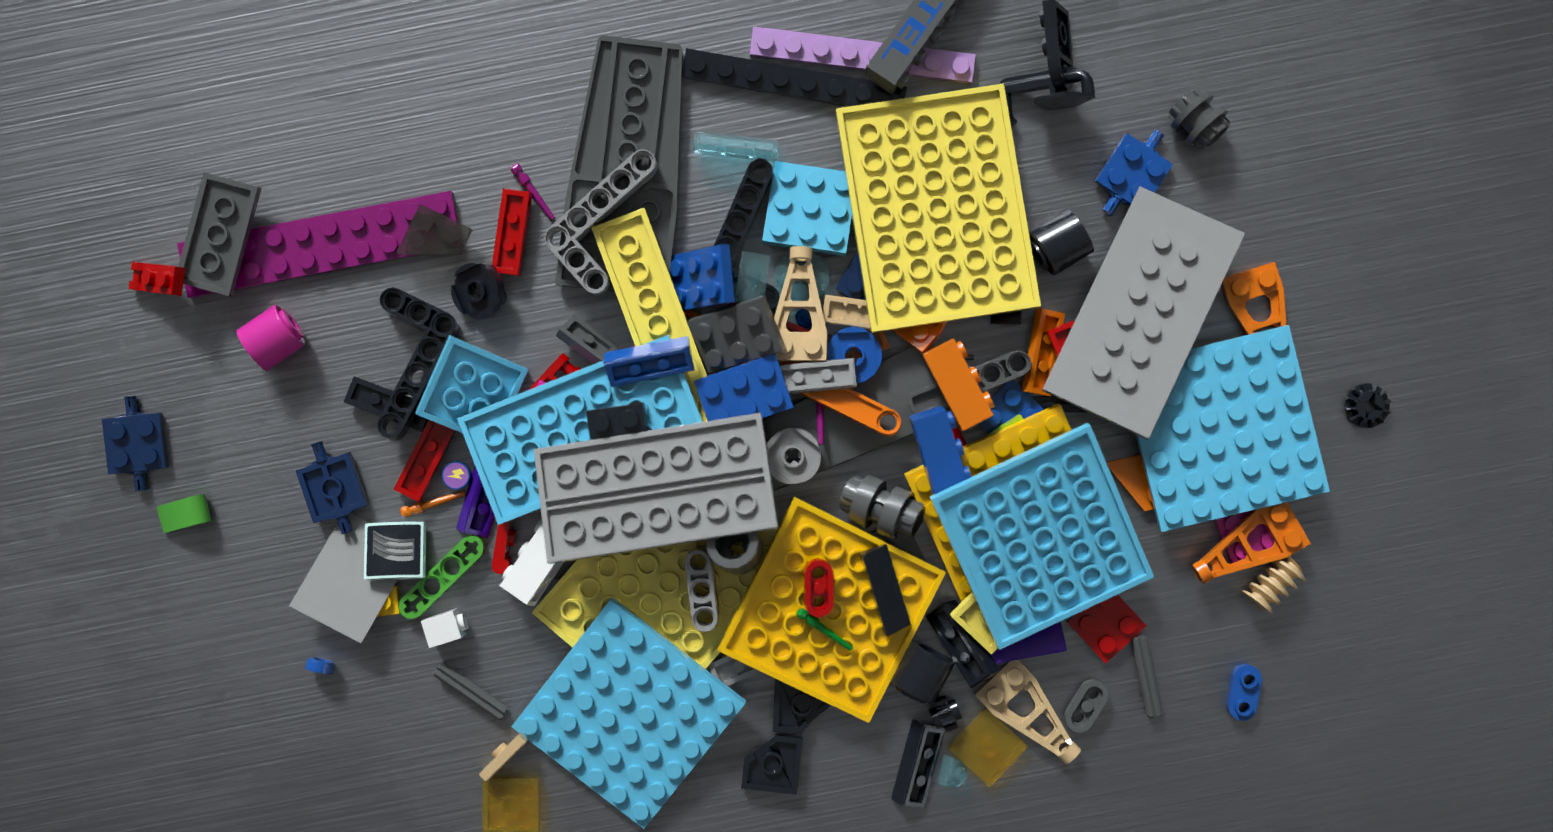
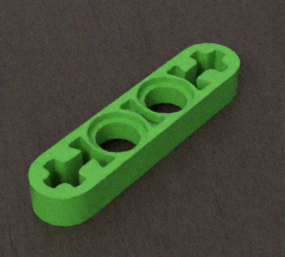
[399,535,486,619]

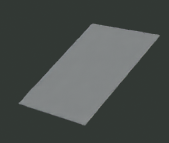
[289,513,398,643]

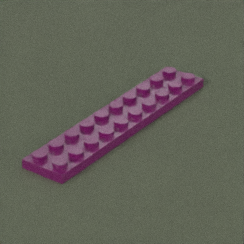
[177,191,463,299]

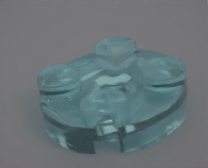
[774,252,829,301]

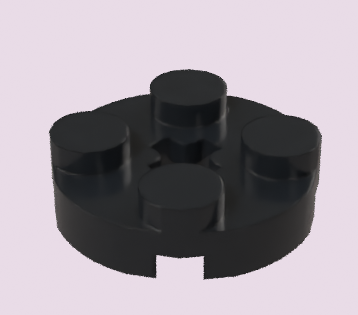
[451,262,507,319]

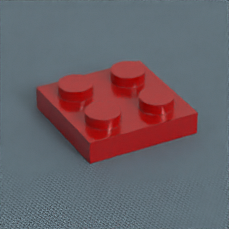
[1066,594,1147,664]

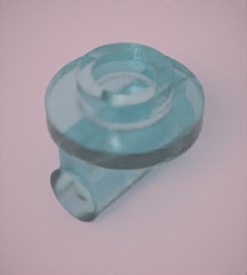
[938,755,967,788]

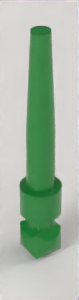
[796,608,853,651]

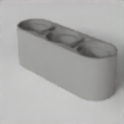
[685,546,719,632]

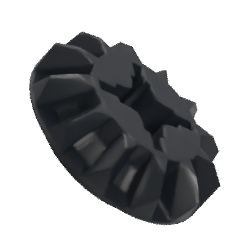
[1345,383,1391,428]

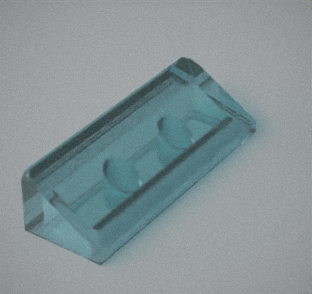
[693,131,779,162]

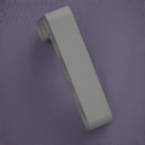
[544,149,658,295]

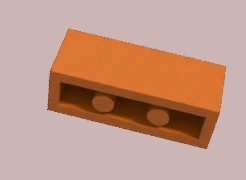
[922,338,995,431]

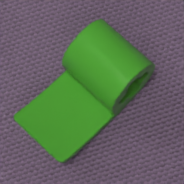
[157,494,212,533]

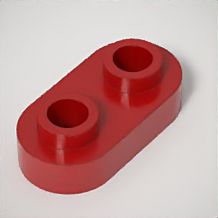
[804,558,834,617]

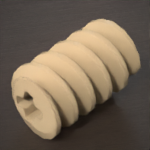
[1242,556,1306,614]

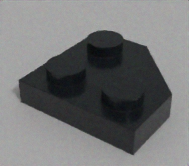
[773,679,830,733]
[741,734,803,795]

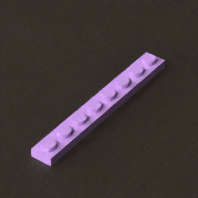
[750,26,976,84]

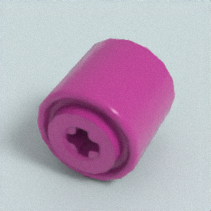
[236,305,306,371]

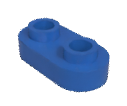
[1226,664,1262,721]

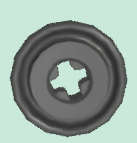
[706,532,763,575]

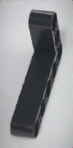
[714,158,780,311]
[377,287,460,441]

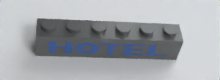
[864,0,959,94]

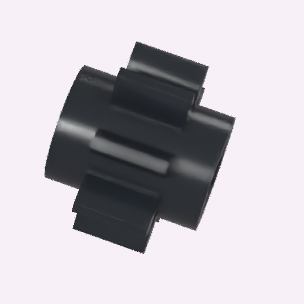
[929,695,962,733]

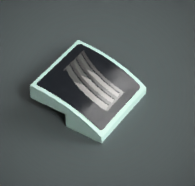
[364,522,426,581]

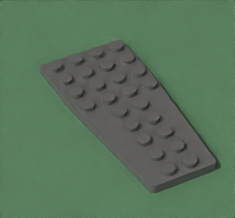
[555,35,683,292]

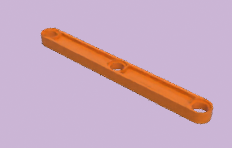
[684,310,901,437]

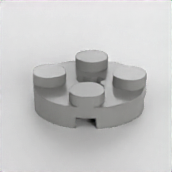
[766,427,821,484]

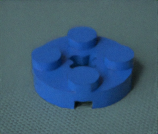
[827,327,882,384]

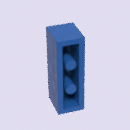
[909,406,971,495]

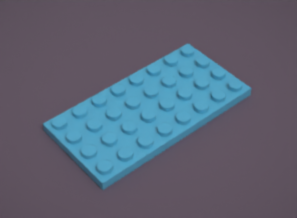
[457,335,703,525]

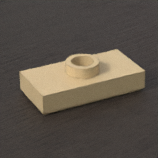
[823,294,871,330]
[479,733,528,782]

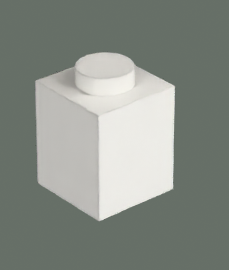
[421,608,468,648]

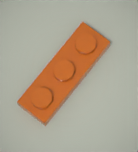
[1021,308,1065,396]

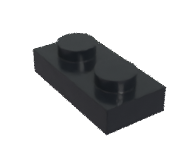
[586,402,648,439]

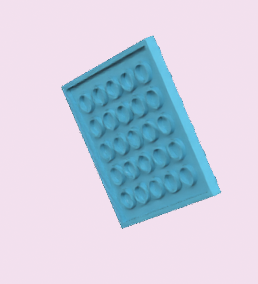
[1136,325,1330,532]
[930,423,1154,650]
[511,597,746,829]

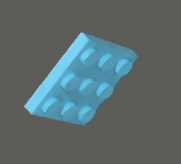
[762,161,852,256]
[415,335,528,433]

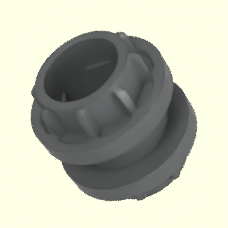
[1169,89,1230,149]

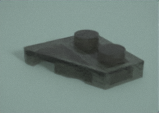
[396,204,473,256]

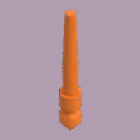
[400,491,466,517]

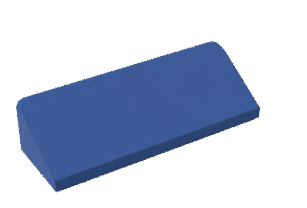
[604,336,695,387]

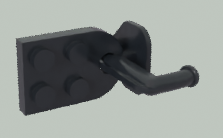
[999,0,1095,127]

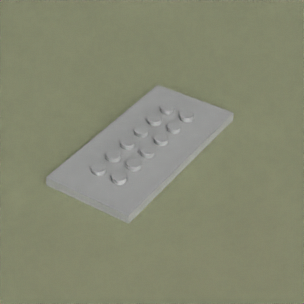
[1042,186,1245,439]
[534,413,778,564]

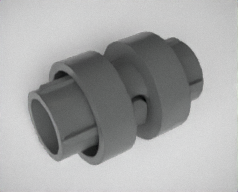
[839,475,925,540]

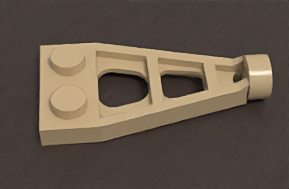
[770,246,828,362]
[974,660,1081,765]

